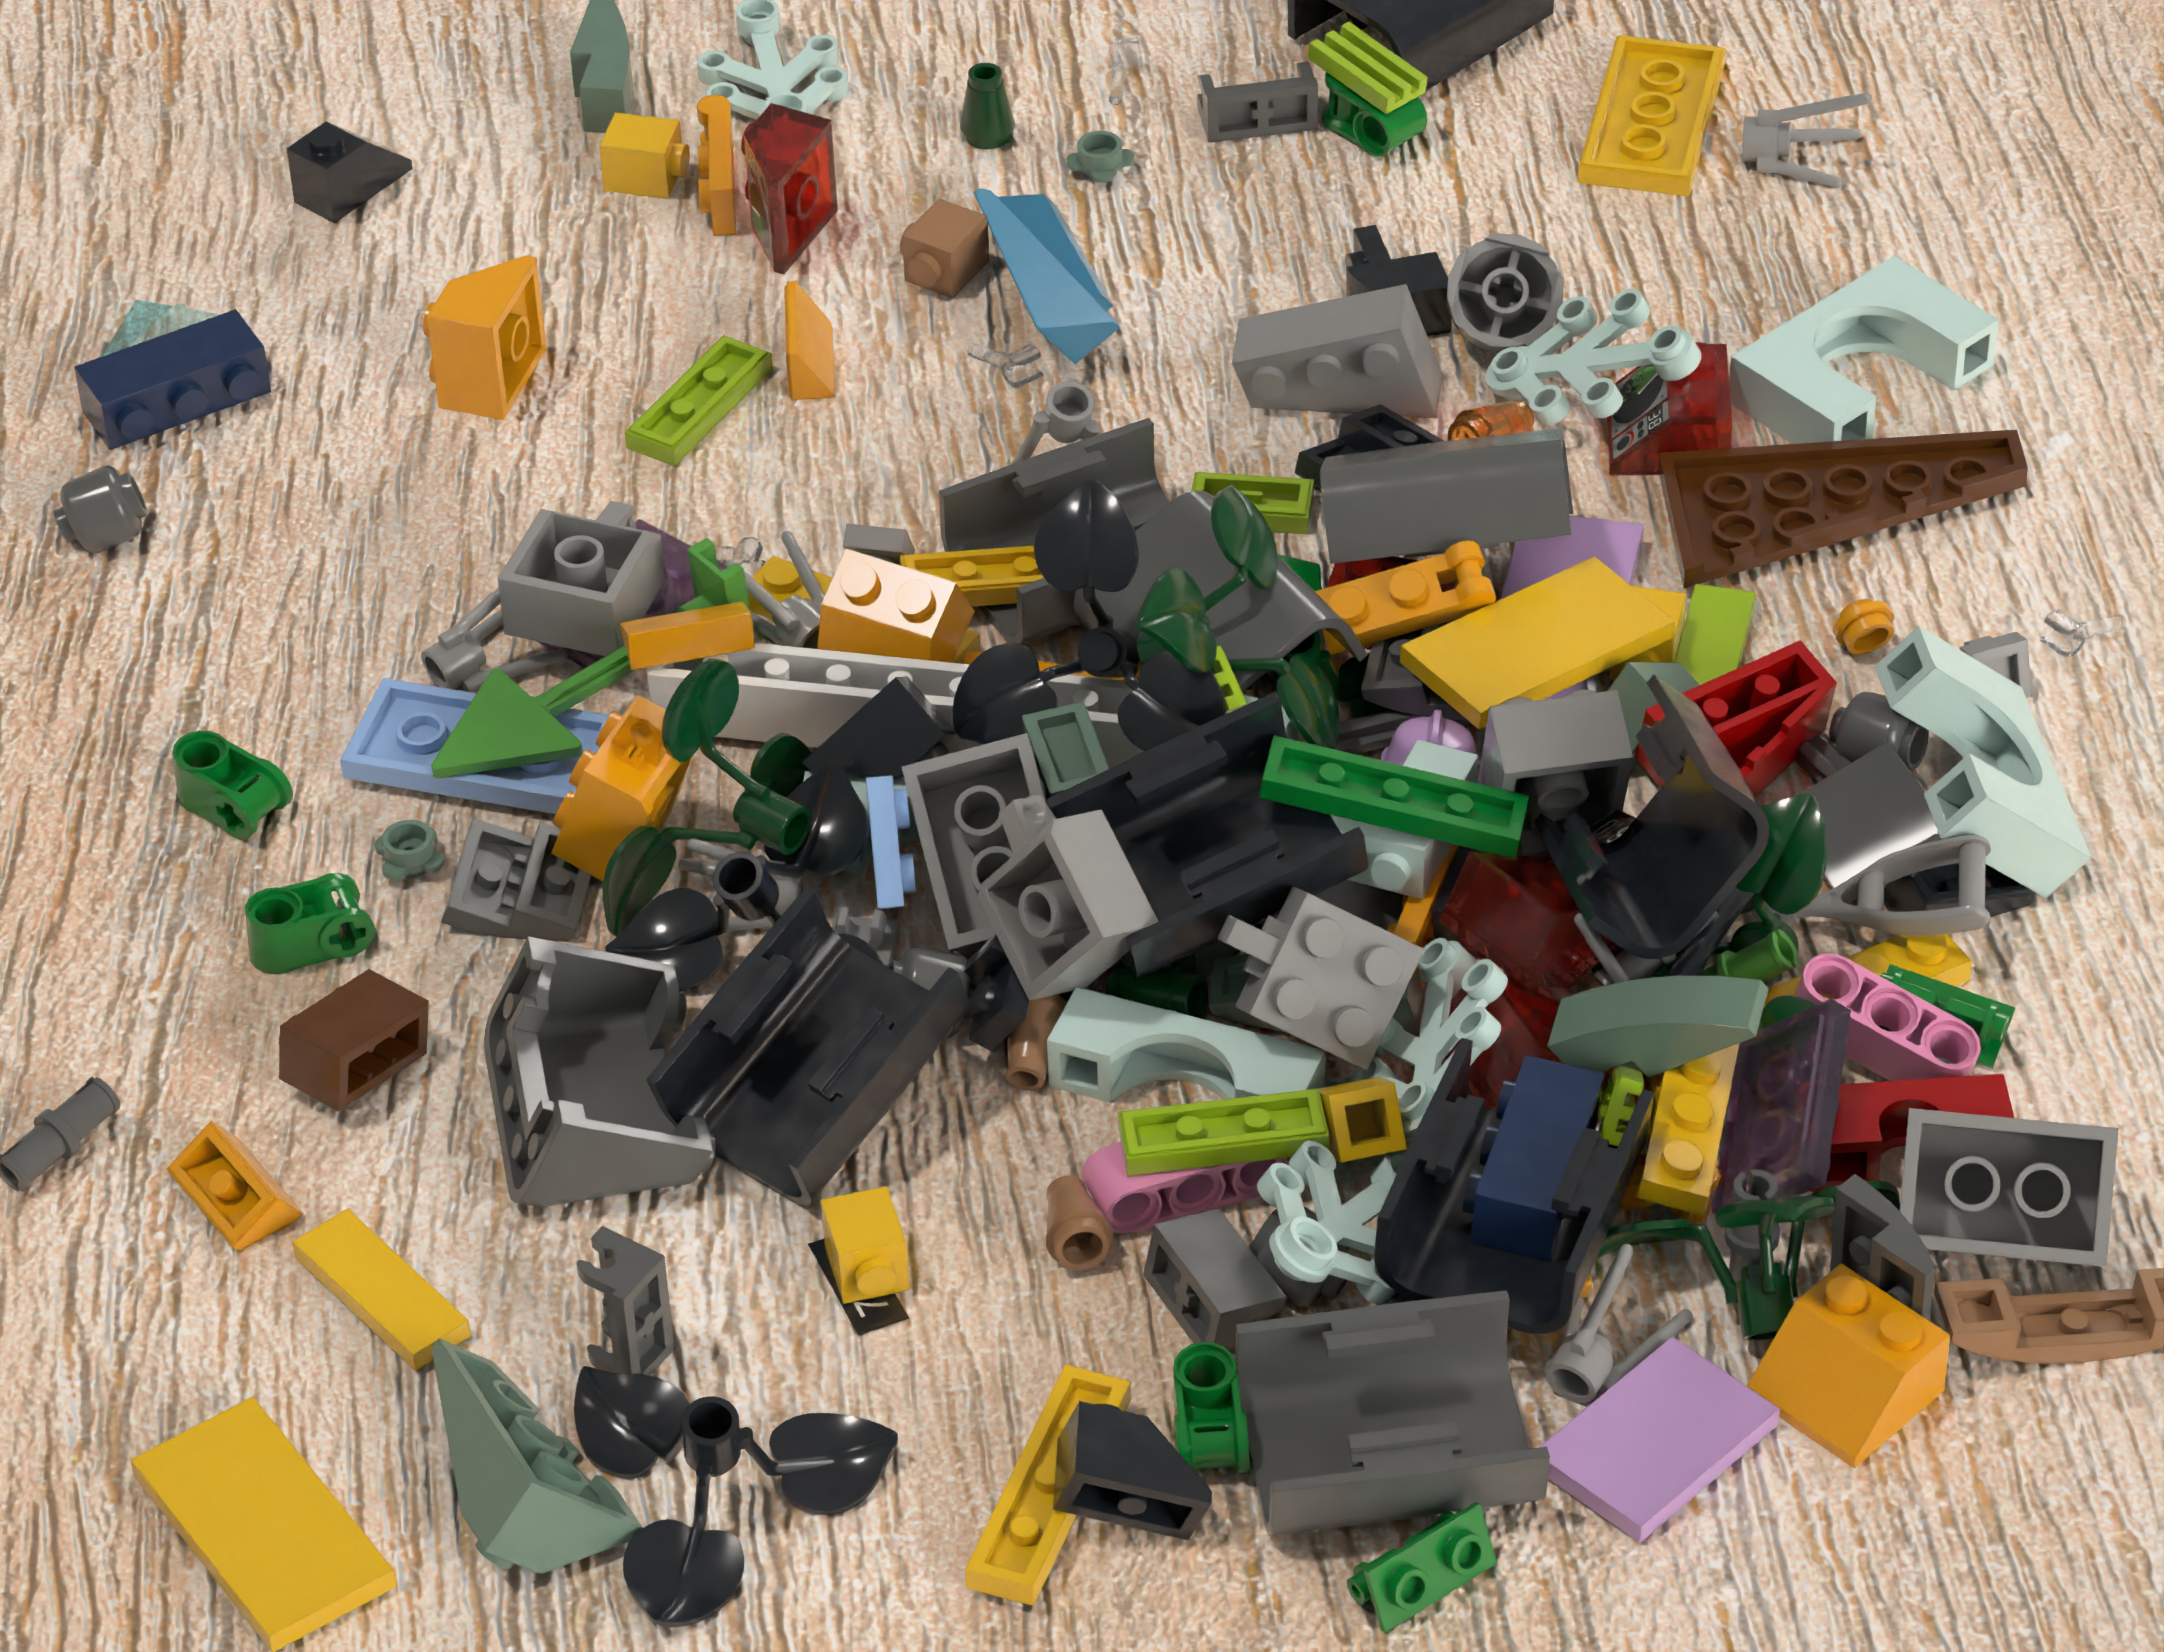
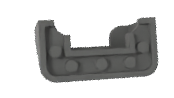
[484,936,716,1207]

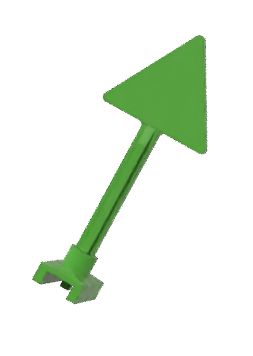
[431,538,755,778]

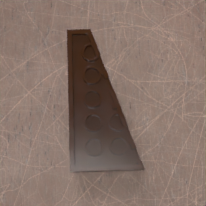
[1658,429,2028,589]

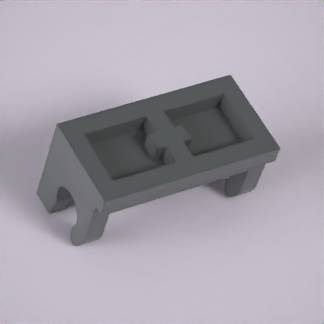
[1197,62,1318,143]
[1143,1208,1286,1354]
[576,1226,675,1376]

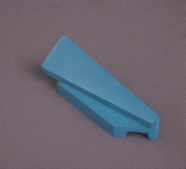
[973,189,1120,364]

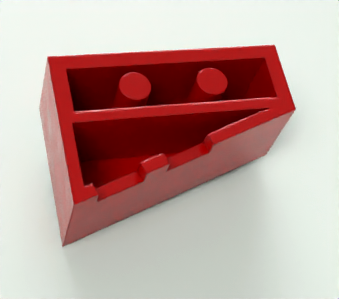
[1635,640,1837,797]

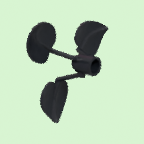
[953,480,1227,751]
[605,761,884,992]
[574,1366,898,1628]

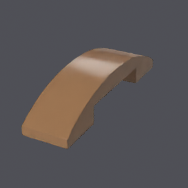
[1934,1268,2164,1364]

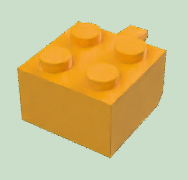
[552,694,696,881]

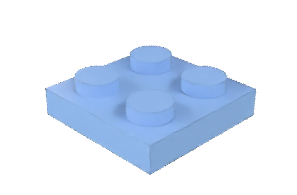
[866,775,916,909]

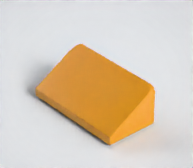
[784,281,835,400]
[620,601,755,670]
[166,1120,304,1251]

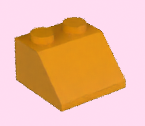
[423,255,547,420]
[817,549,975,663]
[1747,1263,1950,1469]

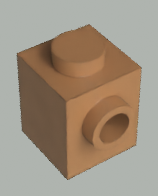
[900,199,990,298]

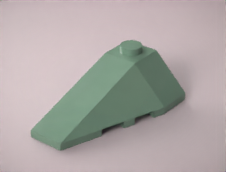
[431,1339,642,1574]

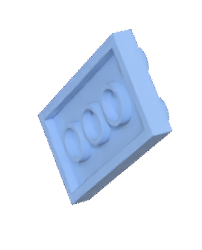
[340,678,610,814]

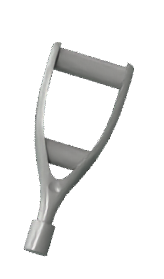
[1765,835,1991,936]

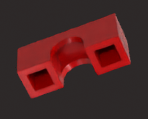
[1799,1074,2014,1192]

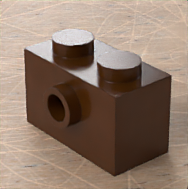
[279,969,429,1112]

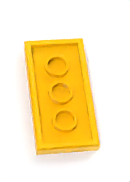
[1578,35,1726,196]
[1400,556,1675,730]
[130,1396,397,1652]

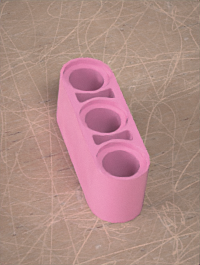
[1795,954,1981,1081]
[1081,1142,1288,1235]

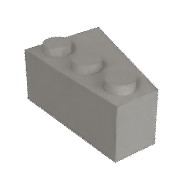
[1232,284,1442,418]

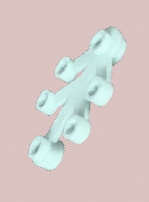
[697,0,849,142]
[1485,289,1701,425]
[1350,938,1508,1138]
[1257,1141,1406,1305]

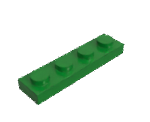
[1258,735,1529,859]

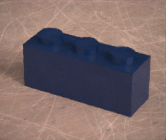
[74,309,271,450]
[1462,1055,1605,1261]

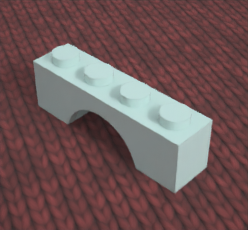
[1047,987,1326,1103]

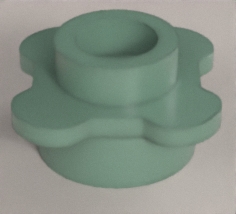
[1066,131,1134,183]
[375,820,445,880]

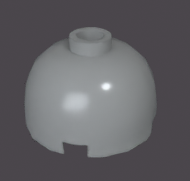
[1447,233,1564,353]

